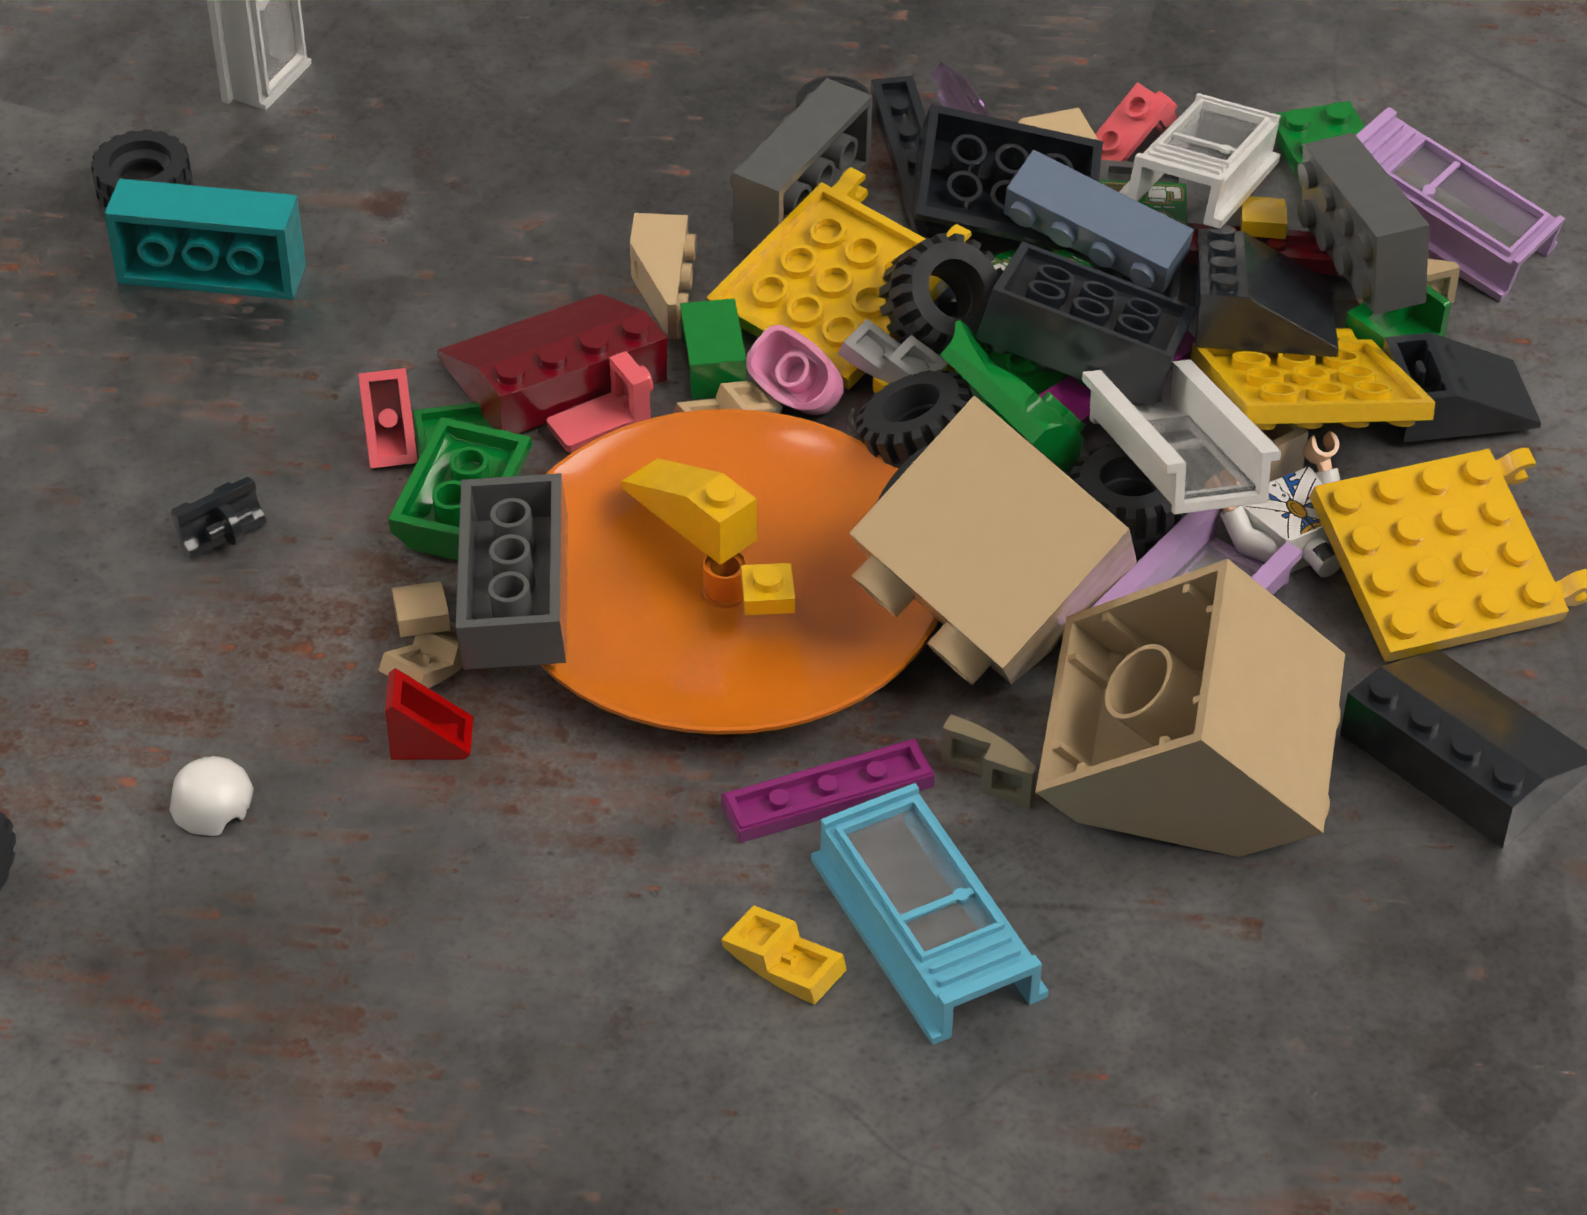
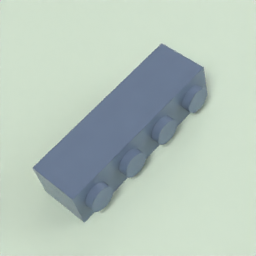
[1004,150,1194,294]

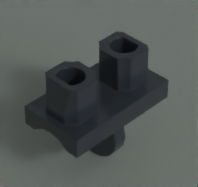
[171,476,267,559]

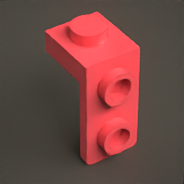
[1095,82,1179,162]
[547,351,654,452]

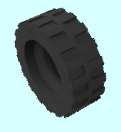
[91,129,193,208]

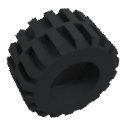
[879,233,1003,358]
[856,370,973,468]
[1070,443,1193,562]

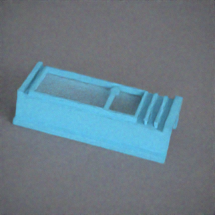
[811,783,1049,1045]

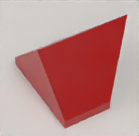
[385,668,474,760]

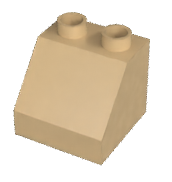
[849,396,1137,685]
[1035,559,1345,857]

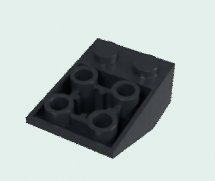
[1383,333,1541,442]

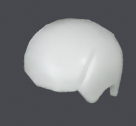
[169,756,254,836]

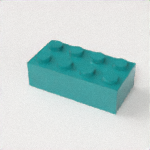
[104,179,306,300]

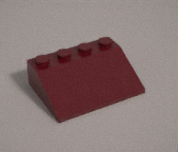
[437,293,668,434]

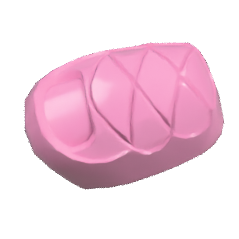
[746,325,844,416]

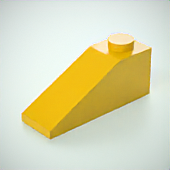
[621,458,757,565]

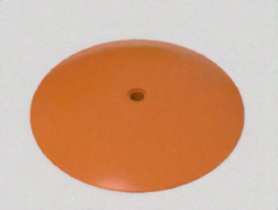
[540,409,938,735]

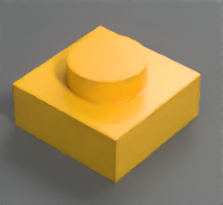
[741,563,795,615]

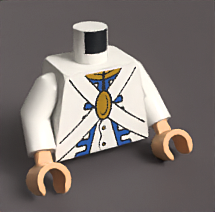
[1204,431,1341,578]

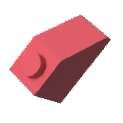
[358,368,418,469]

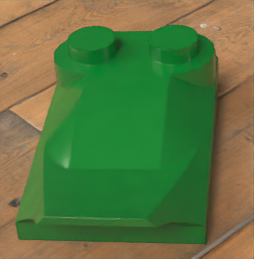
[940,320,1086,473]
[388,417,532,560]

